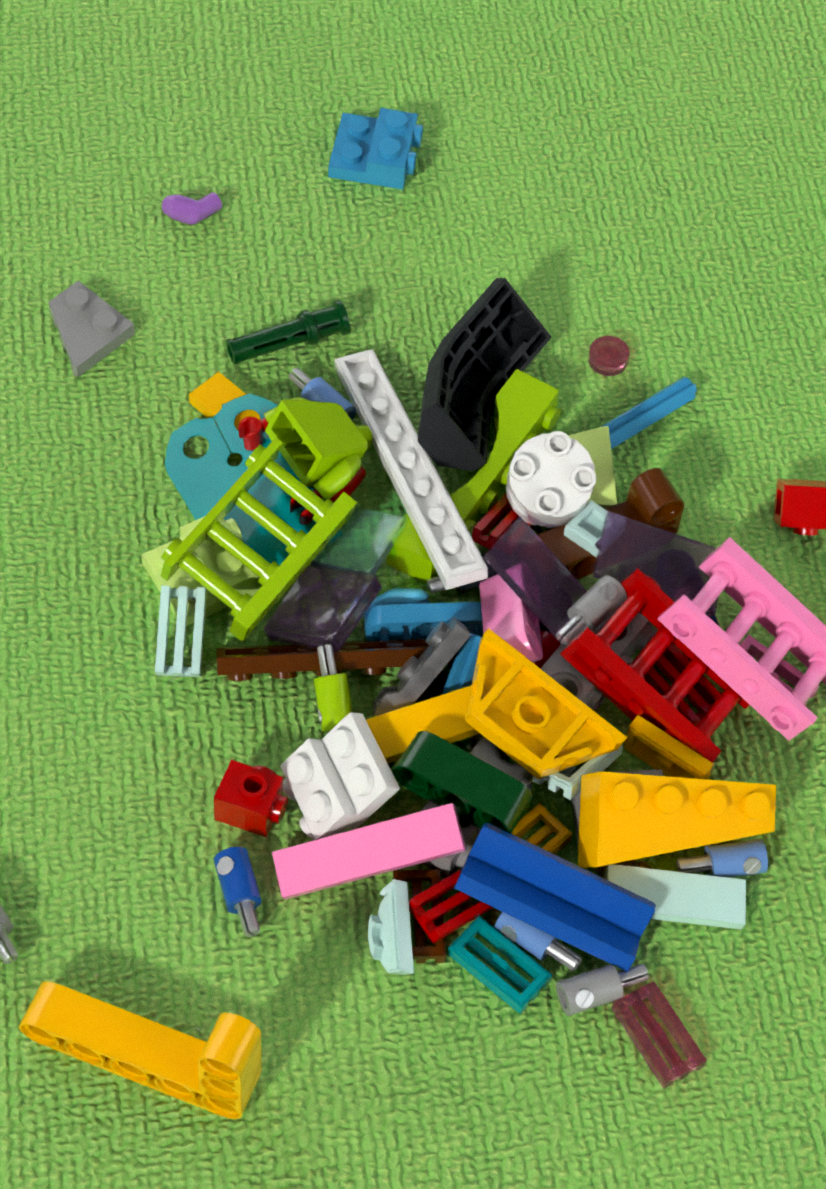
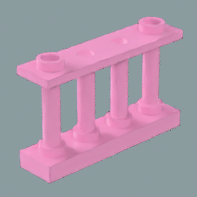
[657,537,826,741]

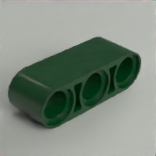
[392,731,533,833]

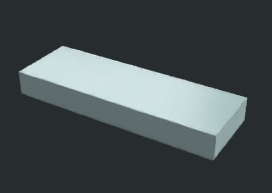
[604,864,746,929]

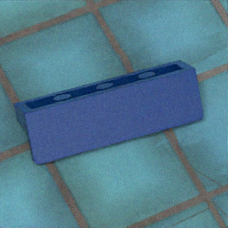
[454,823,656,972]

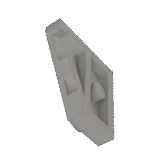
[48,281,135,377]

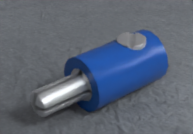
[214,847,262,937]

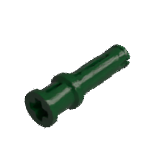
[226,299,350,365]

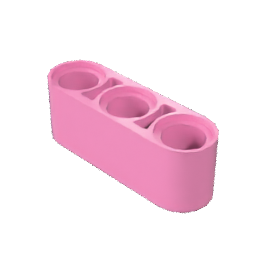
[479,564,543,663]

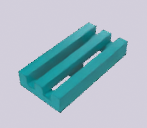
[447,915,552,1014]

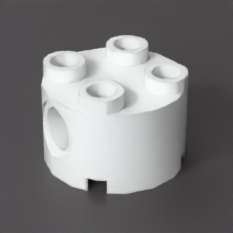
[506,431,596,528]

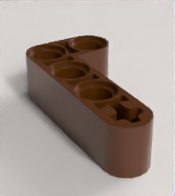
[512,468,684,592]

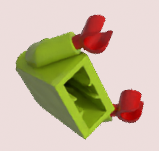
[238,397,373,525]

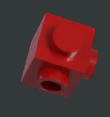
[773,478,826,536]
[214,759,288,837]

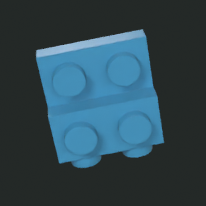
[328,108,423,190]

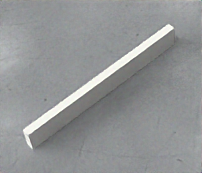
[334,349,488,590]

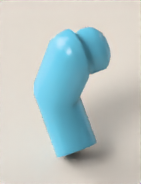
[364,588,430,611]

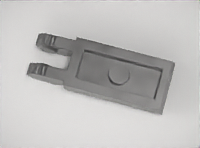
[372,617,470,716]

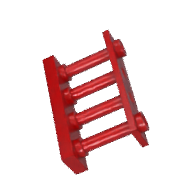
[560,568,750,763]

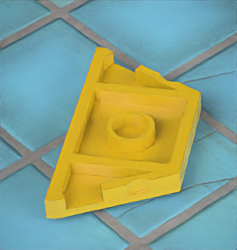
[465,628,627,779]

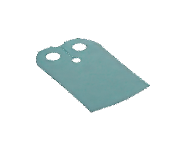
[165,393,342,565]

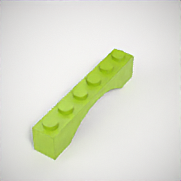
[386,369,561,585]

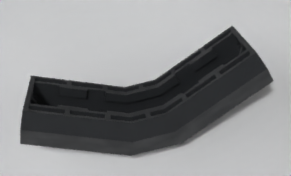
[417,278,552,471]

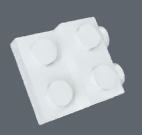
[280,712,400,840]

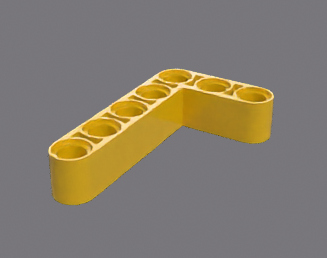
[19,981,262,1120]

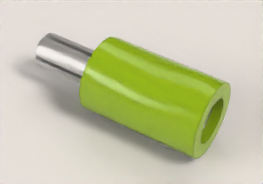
[313,644,353,732]

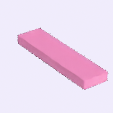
[272,803,466,900]

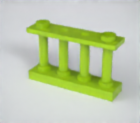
[161,438,357,642]

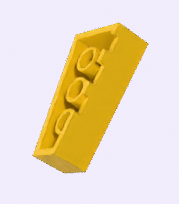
[578,771,776,868]

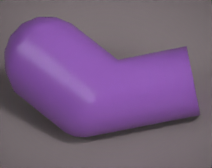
[161,192,222,225]

